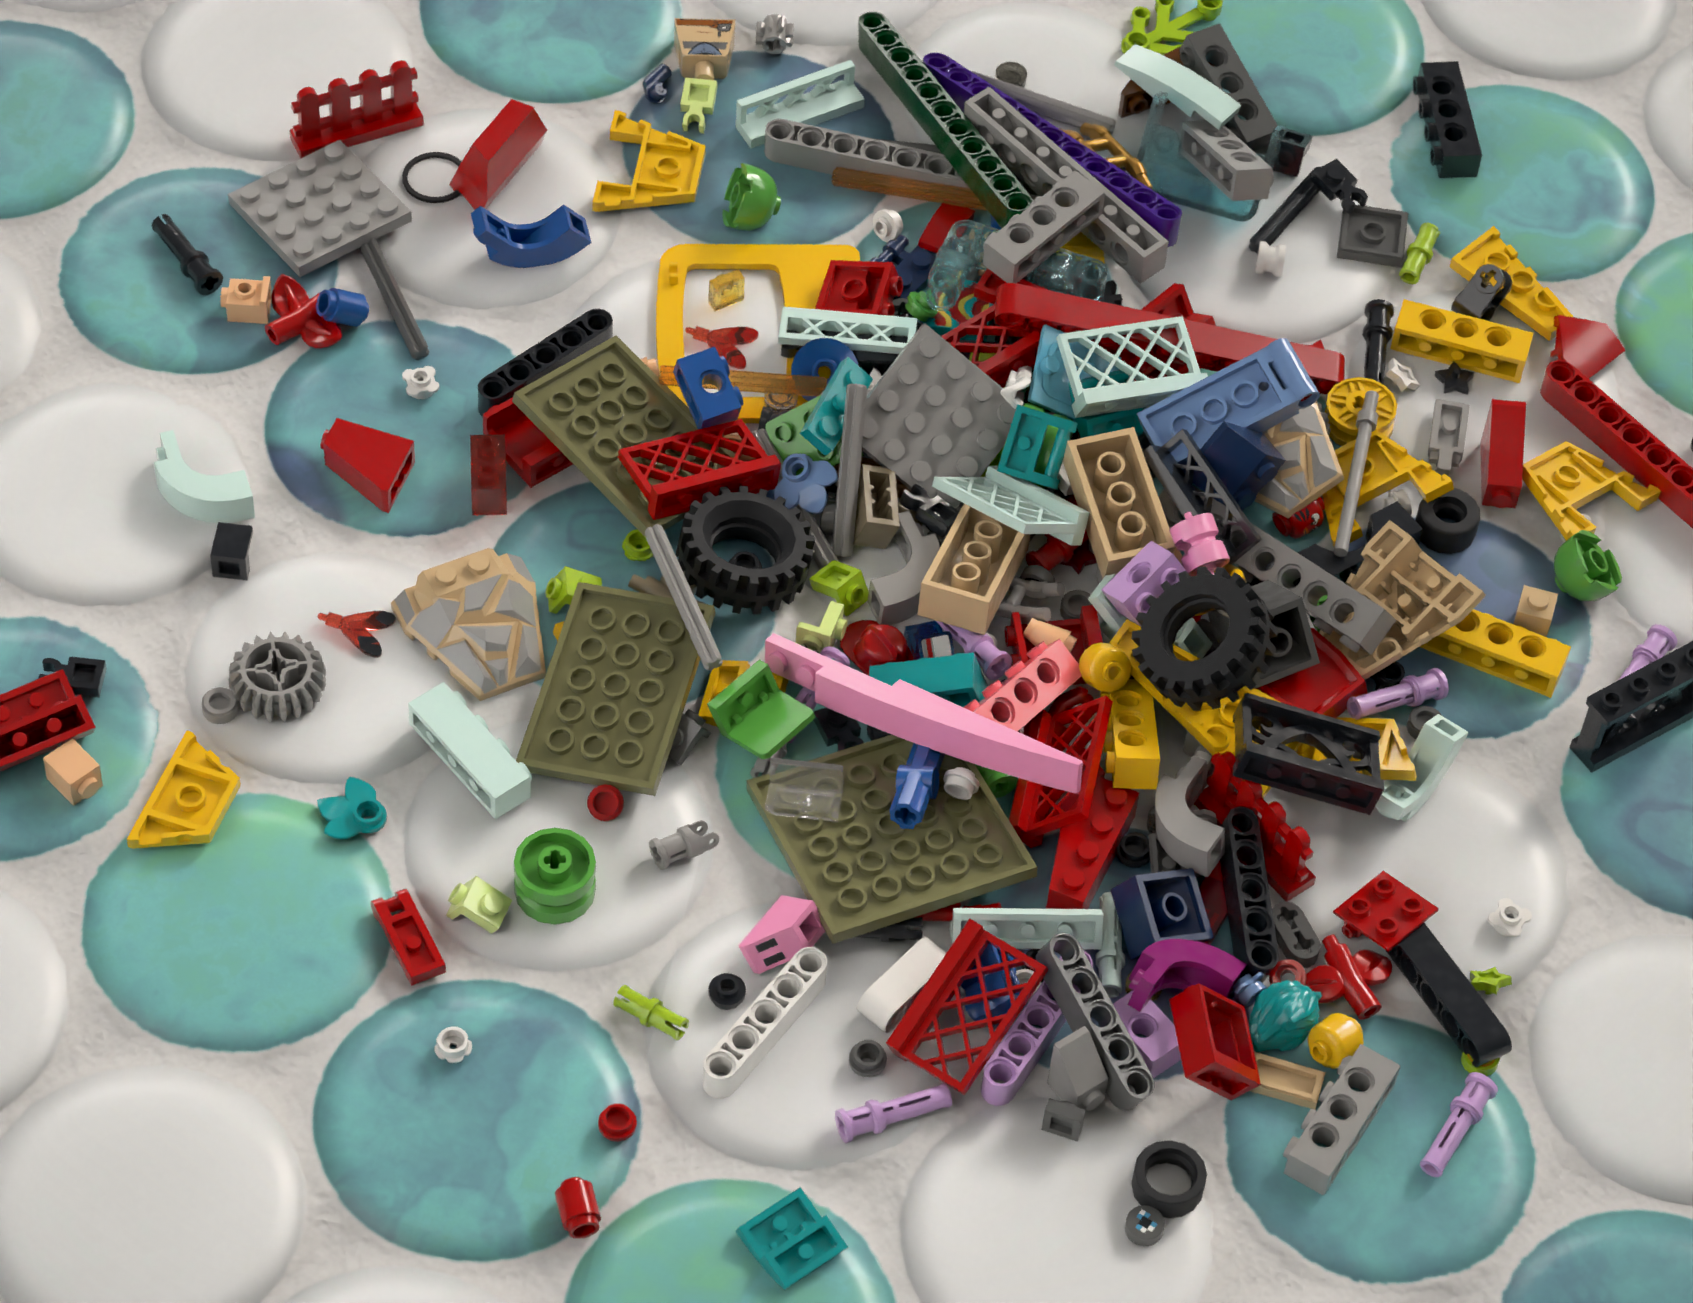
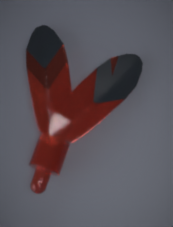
[317,611,396,658]

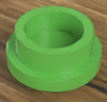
[905,291,938,322]

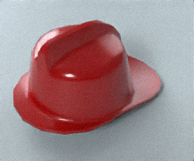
[840,620,913,676]

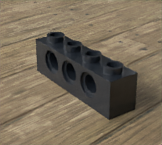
[1413,61,1482,178]

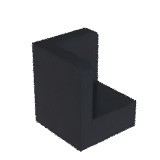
[210,522,253,581]

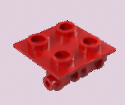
[1333,870,1439,952]

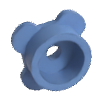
[1231,972,1267,1008]

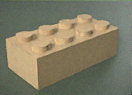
[1063,427,1176,579]
[917,503,1030,635]

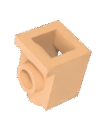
[220,276,272,324]

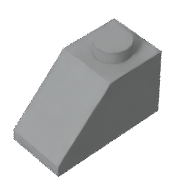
[1047,1026,1108,1111]

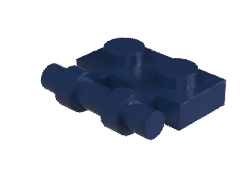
[869,235,944,300]

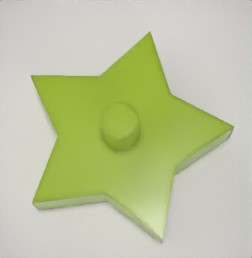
[1470,967,1512,995]

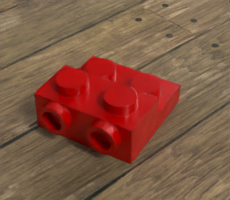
[815,260,903,316]

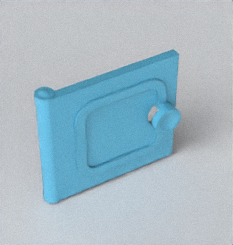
[1028,324,1121,422]

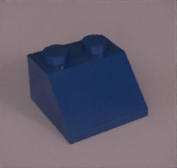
[1183,421,1286,511]
[1110,868,1214,960]

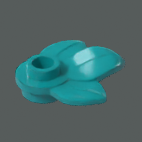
[317,777,387,839]

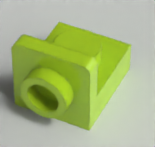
[809,560,869,616]

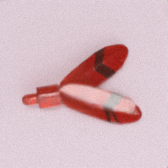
[685,326,759,369]

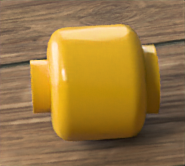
[1079,642,1131,693]
[1307,1013,1364,1069]

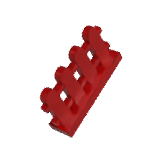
[289,60,424,159]
[1194,751,1316,902]

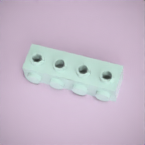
[408,682,532,819]

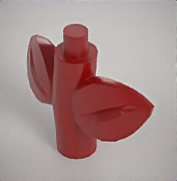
[265,274,342,348]
[1305,934,1393,1020]

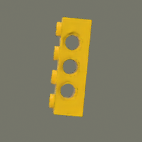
[1390,299,1534,383]
[1420,609,1571,698]
[1100,679,1160,790]

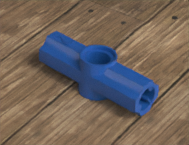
[889,743,945,829]

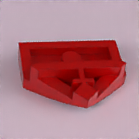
[1550,315,1626,379]

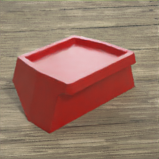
[449,99,547,210]
[1255,628,1368,718]

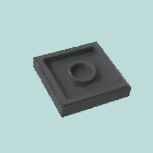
[1337,204,1408,268]

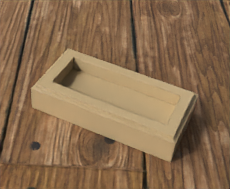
[1250,1052,1326,1110]

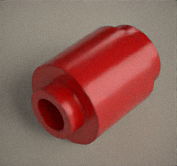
[555,1177,601,1239]

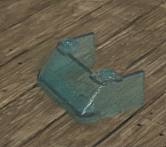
[1137,92,1286,222]

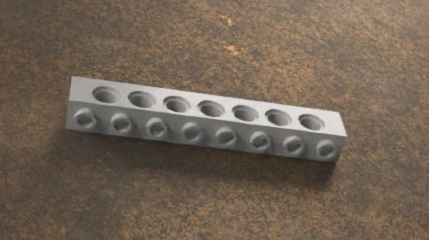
[964,87,1169,284]
[1159,486,1396,655]

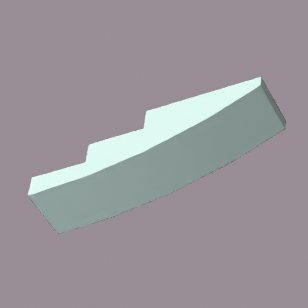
[1114,44,1241,130]

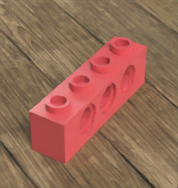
[963,639,1081,732]

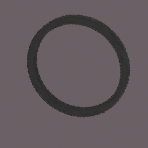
[402,152,462,203]

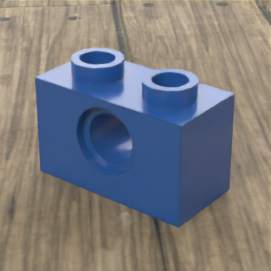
[673,347,743,429]

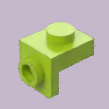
[546,566,602,614]

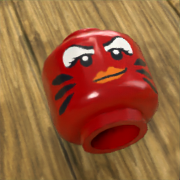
[1272,497,1325,539]

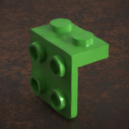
[765,395,864,476]
[707,659,815,759]

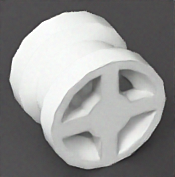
[1255,241,1286,277]

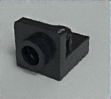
[1268,127,1313,177]

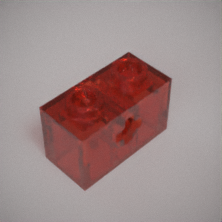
[470,434,507,515]

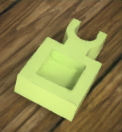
[680,77,718,133]

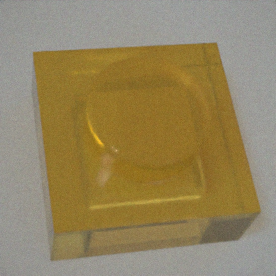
[708,269,745,311]

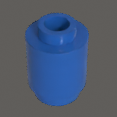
[316,288,369,327]

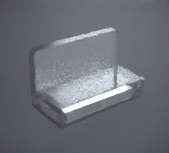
[765,758,843,822]

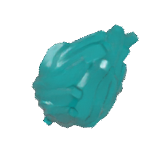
[1249,980,1322,1053]

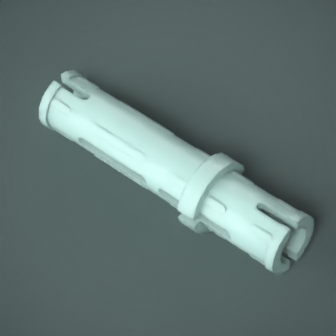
[1095,892,1125,998]

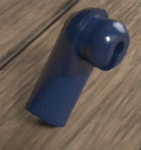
[642,64,672,103]

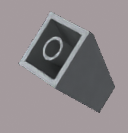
[1207,580,1320,688]

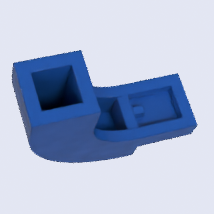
[471,204,592,268]

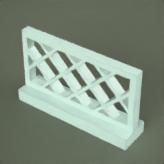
[1056,316,1208,418]
[932,466,1090,546]

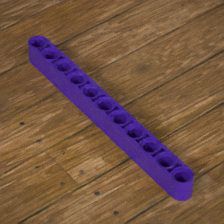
[923,53,1182,247]

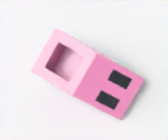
[738,895,825,974]

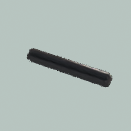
[1249,167,1320,253]

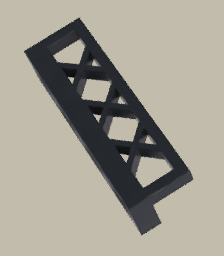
[1143,429,1262,565]

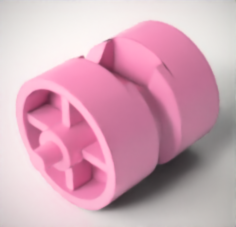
[1169,512,1230,577]

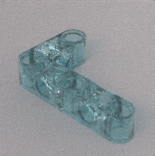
[926,220,1108,311]

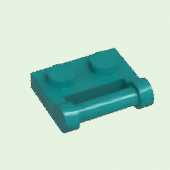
[997,404,1078,490]

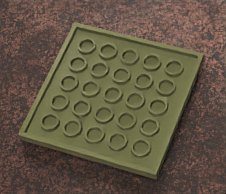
[746,735,1037,944]

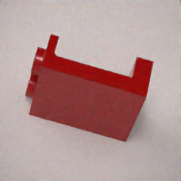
[483,398,573,488]
[1004,605,1103,685]

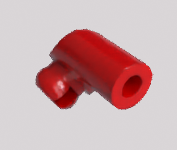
[1048,687,1094,716]

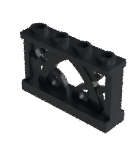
[1569,641,1693,773]
[1233,693,1385,815]

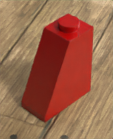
[1480,399,1526,508]
[320,418,415,513]

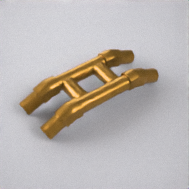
[1058,123,1153,189]

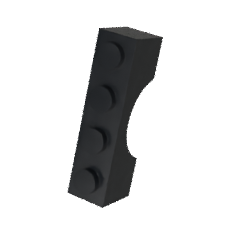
[1293,501,1423,587]

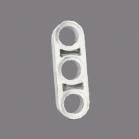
[856,937,947,1033]

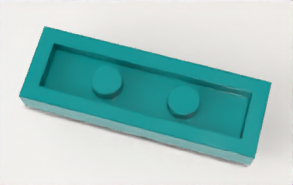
[800,357,873,455]

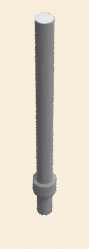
[1334,390,1379,557]

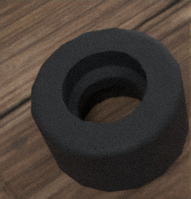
[1415,488,1480,554]

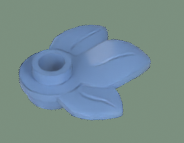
[774,453,838,514]

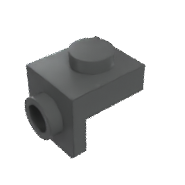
[668,708,711,765]

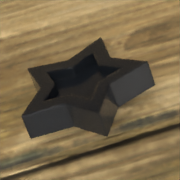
[1434,361,1474,395]

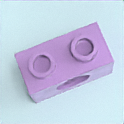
[1101,541,1188,626]
[1113,991,1181,1079]

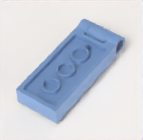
[1137,338,1320,470]

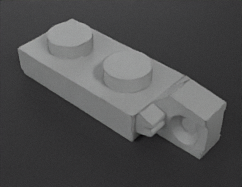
[1427,399,1470,476]

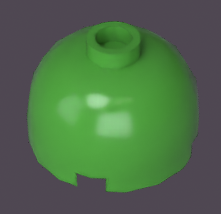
[722,163,781,231]
[1554,530,1622,601]

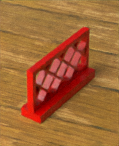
[941,304,1041,388]
[618,419,781,520]
[1009,696,1113,848]
[886,919,1048,1096]

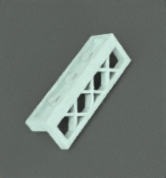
[736,60,865,149]
[778,306,917,354]
[949,908,1103,950]

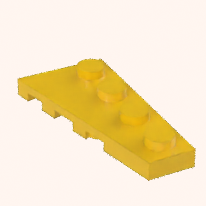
[1449,226,1573,341]

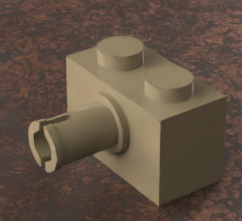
[853,464,923,549]

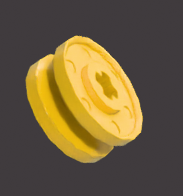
[1325,377,1397,446]

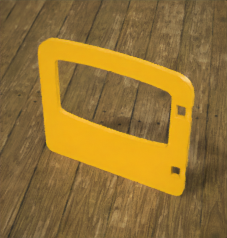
[656,244,860,424]

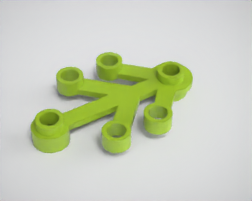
[1121,0,1223,55]

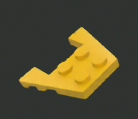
[592,110,706,212]
[1322,429,1454,547]
[1522,441,1661,541]

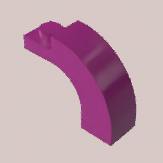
[1127,939,1247,1012]

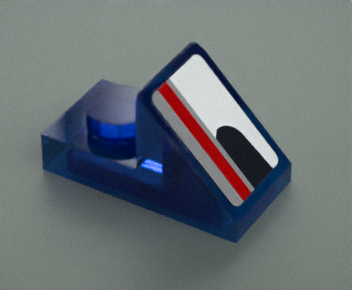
[904,621,955,660]

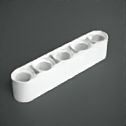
[703,947,827,1099]

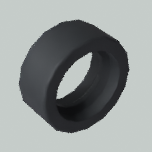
[1131,1140,1207,1218]

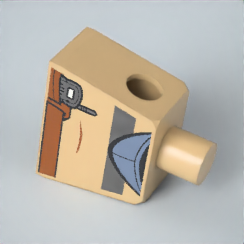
[674,18,735,80]

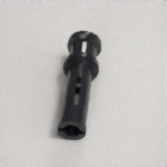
[152,214,223,295]
[1362,299,1394,384]

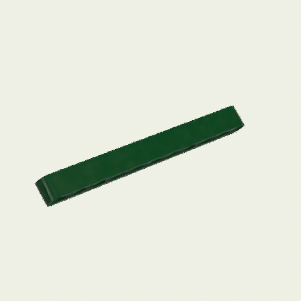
[858,11,1033,228]

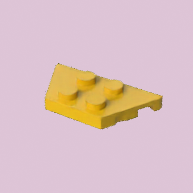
[1296,717,1417,781]
[127,730,241,849]

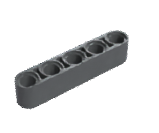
[1036,933,1155,1111]

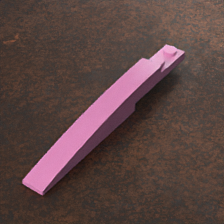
[765,633,1083,794]

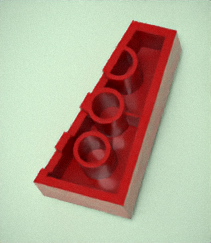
[1046,770,1140,909]

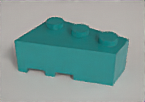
[869,652,988,707]

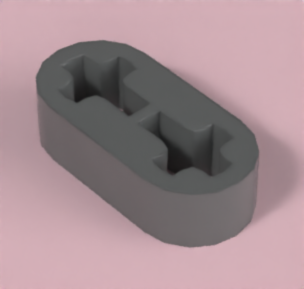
[1272,902,1321,968]

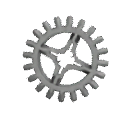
[228,631,326,723]

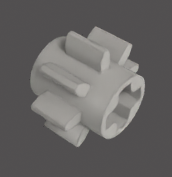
[756,14,794,54]

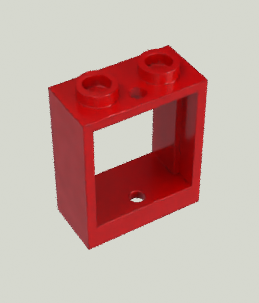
[1169,983,1261,1100]

